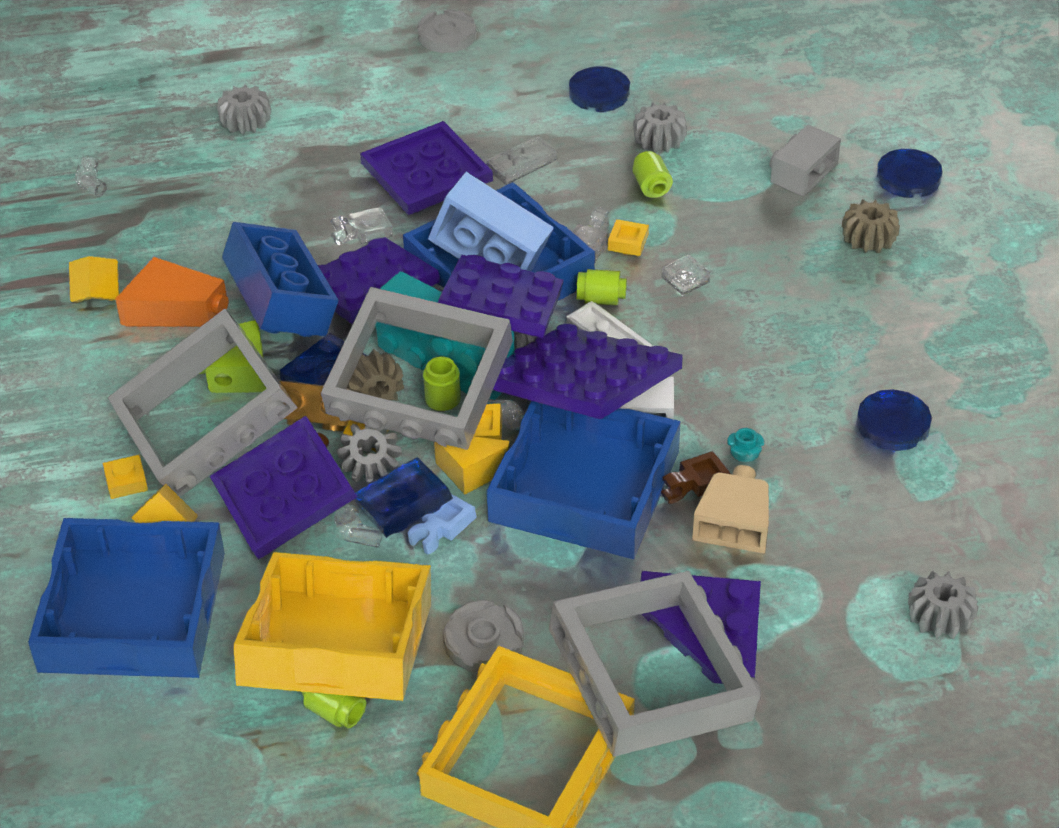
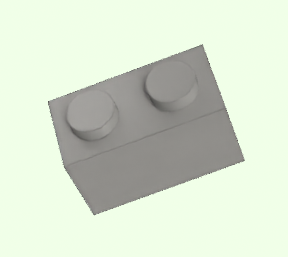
[770,124,841,197]

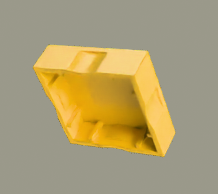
[234,552,431,701]

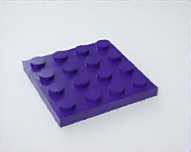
[493,324,683,419]

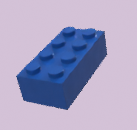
[222,222,339,337]

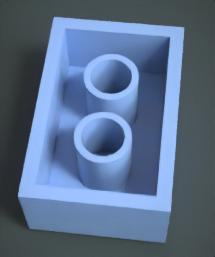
[428,172,554,271]

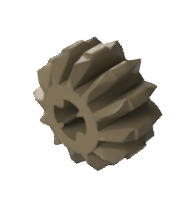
[842,199,900,254]
[347,348,404,401]

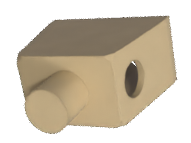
[692,465,769,554]

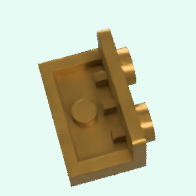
[279,381,349,431]

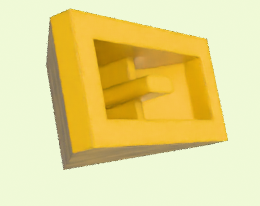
[434,436,510,495]

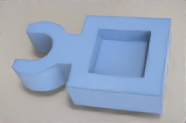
[407,491,477,554]

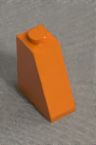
[115,257,229,327]

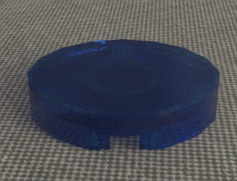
[569,66,630,112]
[876,149,943,198]
[856,389,932,451]

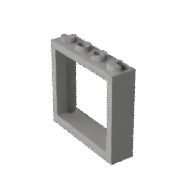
[321,287,513,450]
[107,309,298,497]
[549,571,761,757]

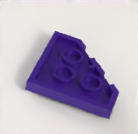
[640,571,761,684]

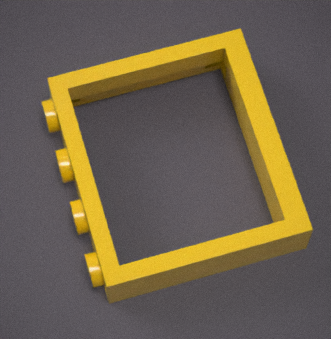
[416,646,635,828]

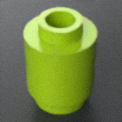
[632,151,673,198]
[577,269,627,306]
[423,357,461,411]
[302,692,366,728]

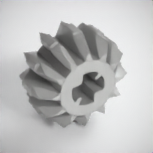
[217,84,271,135]
[633,102,687,153]
[337,424,402,485]
[907,571,978,639]

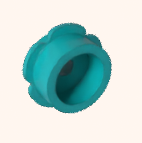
[727,428,764,462]

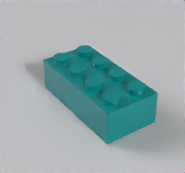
[376,271,515,404]

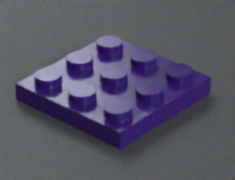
[360,121,493,215]
[318,237,440,324]
[438,254,564,338]
[210,416,358,560]

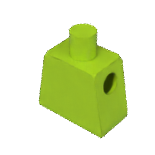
[199,320,267,393]

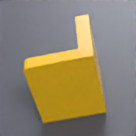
[69,256,119,303]
[131,483,198,523]

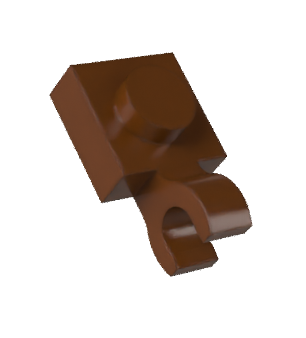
[661,451,732,504]

